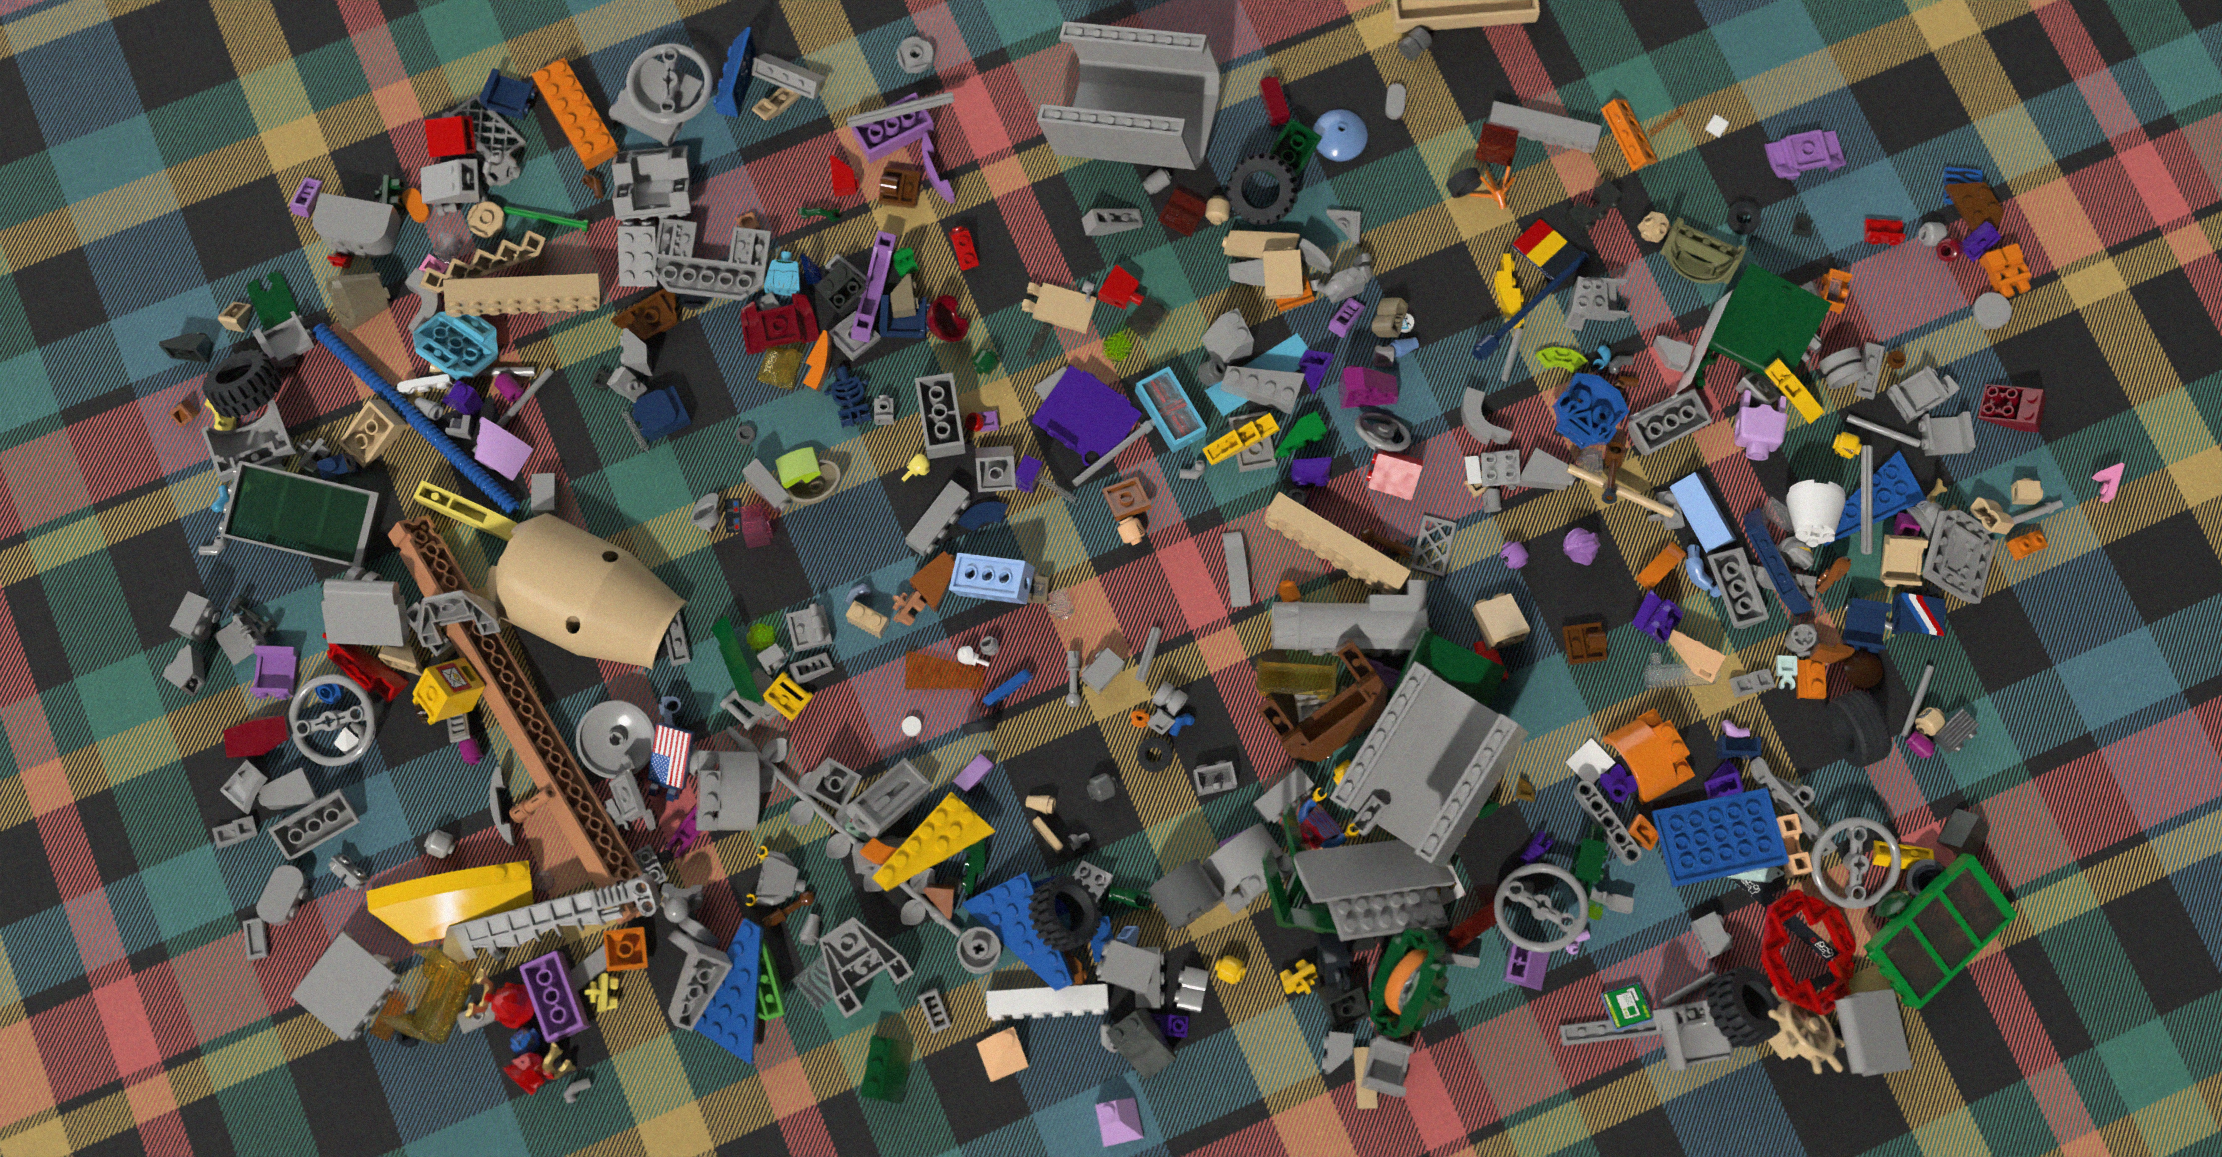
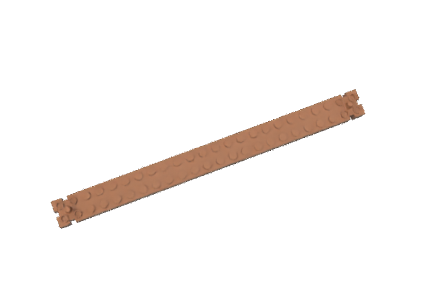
[388,515,653,925]

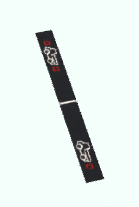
[1729,877,1839,962]

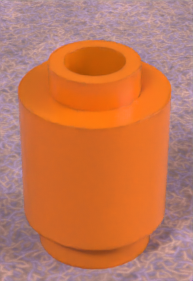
[1277,579,1302,602]

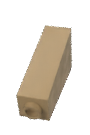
[1222,230,1300,261]

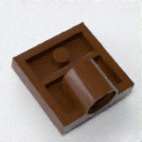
[878,167,921,209]
[1562,622,1608,666]

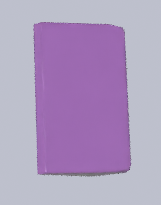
[953,754,994,794]

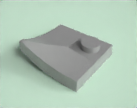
[1298,239,1334,274]
[220,760,268,814]

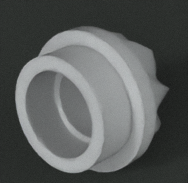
[980,636,999,656]

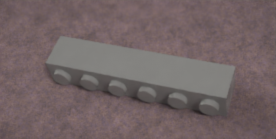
[1487,101,1601,153]

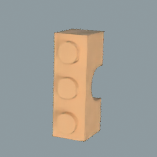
[1776,814,1813,879]

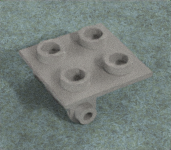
[1481,449,1521,490]
[213,613,267,666]
[1073,860,1113,902]

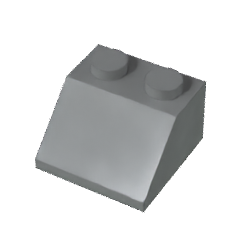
[975,446,1016,492]

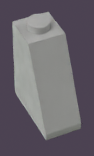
[1518,448,1576,490]
[742,458,791,513]
[257,767,319,810]

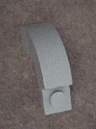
[405,268,442,334]
[1461,387,1512,445]

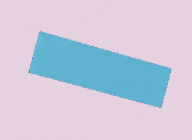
[1205,333,1309,416]

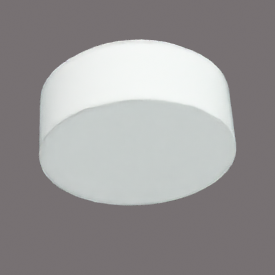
[902,716,922,737]

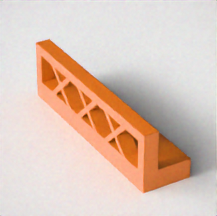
[1601,99,1658,171]

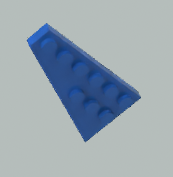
[1824,451,1926,547]

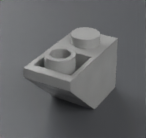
[1653,335,1693,373]
[1322,1032,1354,1074]

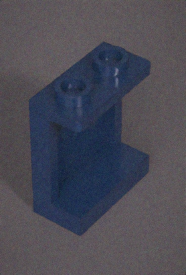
[479,68,537,120]
[879,295,930,338]

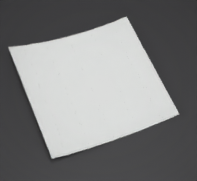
[1566,738,1615,783]

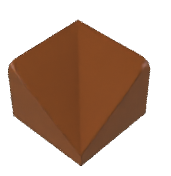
[168,399,199,428]

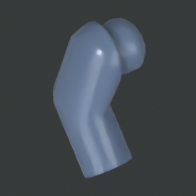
[844,583,871,606]

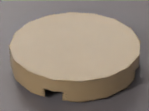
[467,201,505,238]

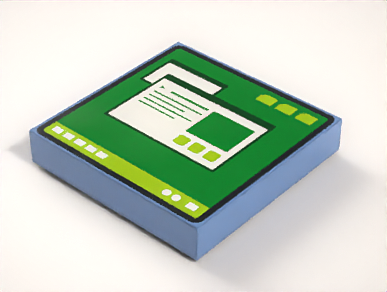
[1600,982,1654,1032]

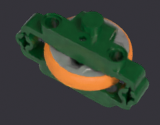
[1368,927,1451,1038]

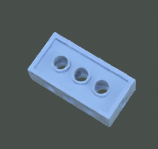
[949,553,1035,605]

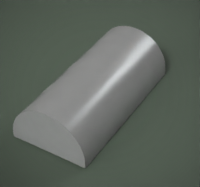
[1628,389,1713,456]
[268,788,360,862]

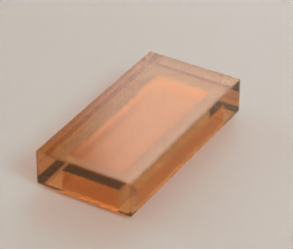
[369,996,408,1042]

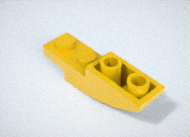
[1494,254,1525,330]
[1764,358,1824,424]

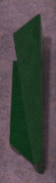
[711,615,764,707]

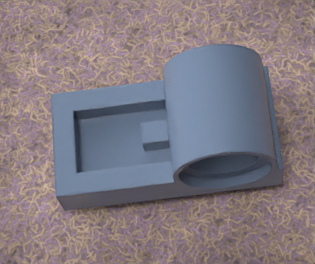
[659,696,684,726]

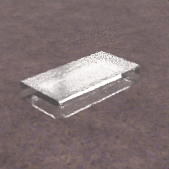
[1762,496,1794,534]

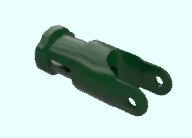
[1107,883,1151,910]

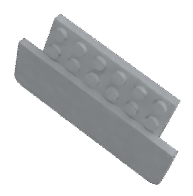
[1294,840,1456,941]

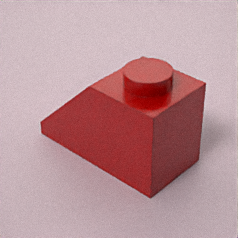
[830,155,859,197]

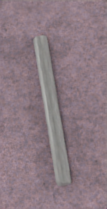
[847,92,954,128]
[1861,445,1873,555]

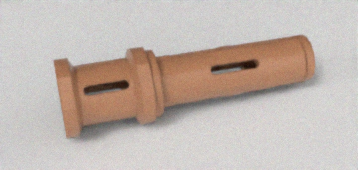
[509,787,556,823]

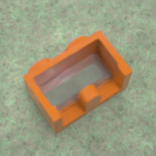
[1819,268,1853,314]

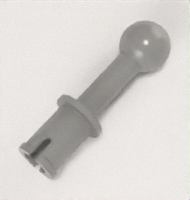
[1066,651,1081,707]

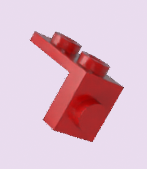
[948,226,979,270]

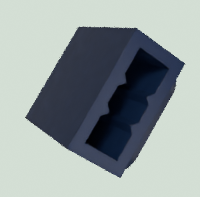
[631,386,691,442]

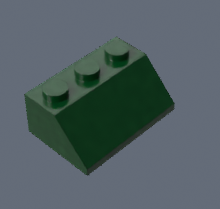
[1263,118,1323,179]
[861,1035,913,1104]

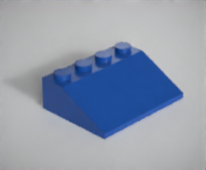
[713,27,757,117]

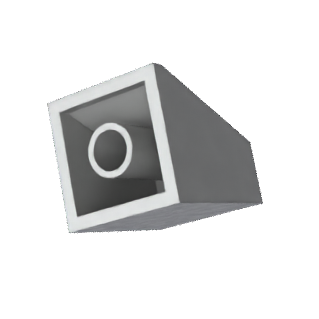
[1201,308,1254,367]

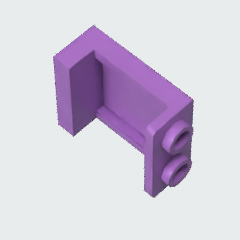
[250,646,299,700]

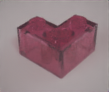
[740,503,773,549]

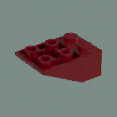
[1978,384,2046,433]

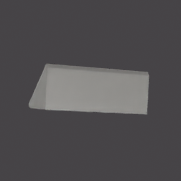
[1708,547,1769,629]

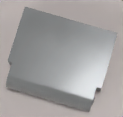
[321,579,410,646]
[1835,989,1913,1077]

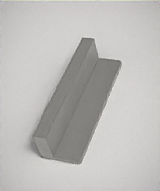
[751,54,827,99]

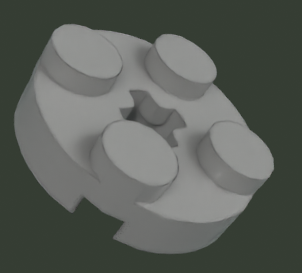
[897,37,934,73]

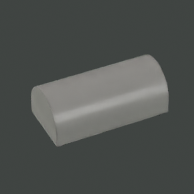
[1349,794,1390,838]

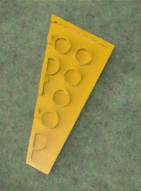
[872,792,995,891]

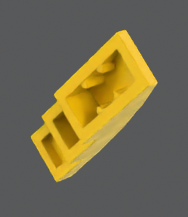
[1202,413,1280,466]

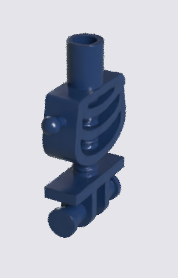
[824,367,872,429]

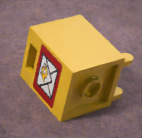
[412,657,485,725]

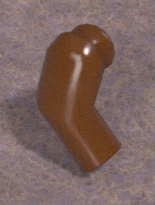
[582,175,604,199]
[1613,376,1639,392]

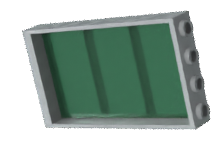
[218,461,381,568]

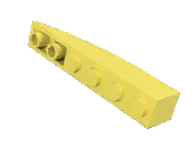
[413,480,518,542]

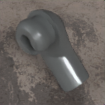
[1609,356,1634,374]

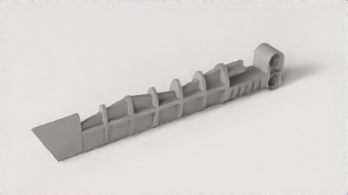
[441,874,661,966]

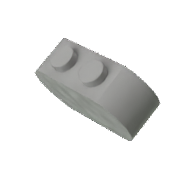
[256,865,309,926]

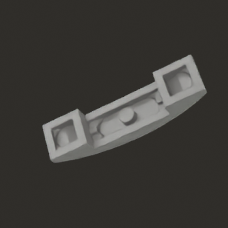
[1222,532,1251,608]
[490,766,516,847]

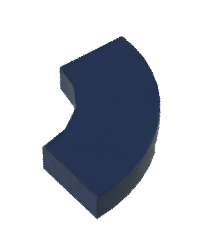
[958,502,1009,532]

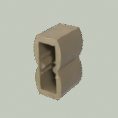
[1372,298,1408,337]

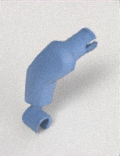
[1685,545,1722,597]

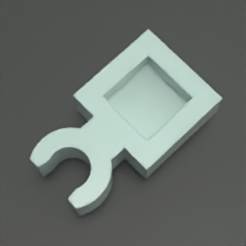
[1776,655,1797,690]

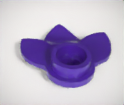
[1600,764,1638,803]

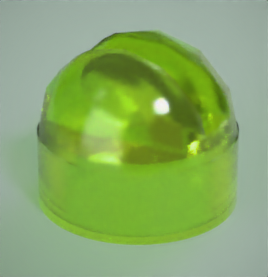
[1588,903,1603,920]

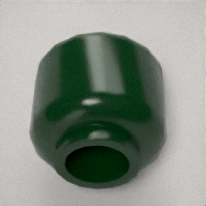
[972,347,999,375]

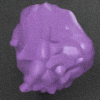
[1563,528,1601,565]

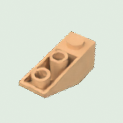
[1668,630,1726,683]

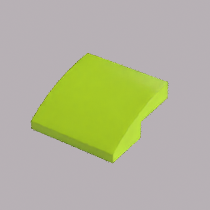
[775,447,822,489]

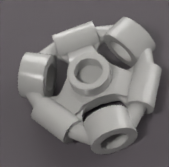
[482,150,520,187]

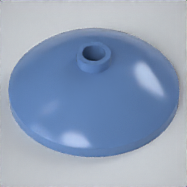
[1313,109,1368,161]

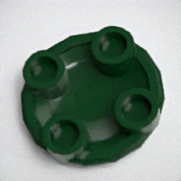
[1874,889,1912,920]

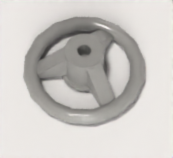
[1355,412,1411,451]

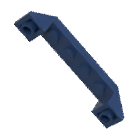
[1743,507,1814,617]

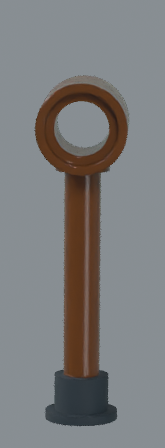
[1602,441,1626,504]

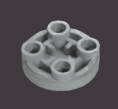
[1972,292,2012,330]

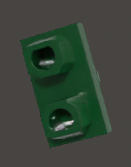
[374,175,405,210]

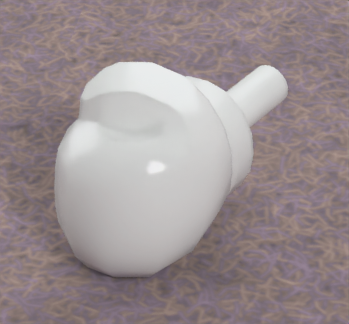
[957,646,990,667]

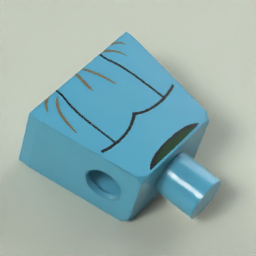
[764,252,801,296]

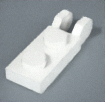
[397,374,453,395]

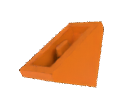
[1627,814,1658,851]

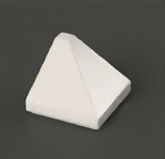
[334,727,359,755]

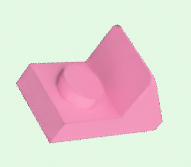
[2091,463,2125,503]

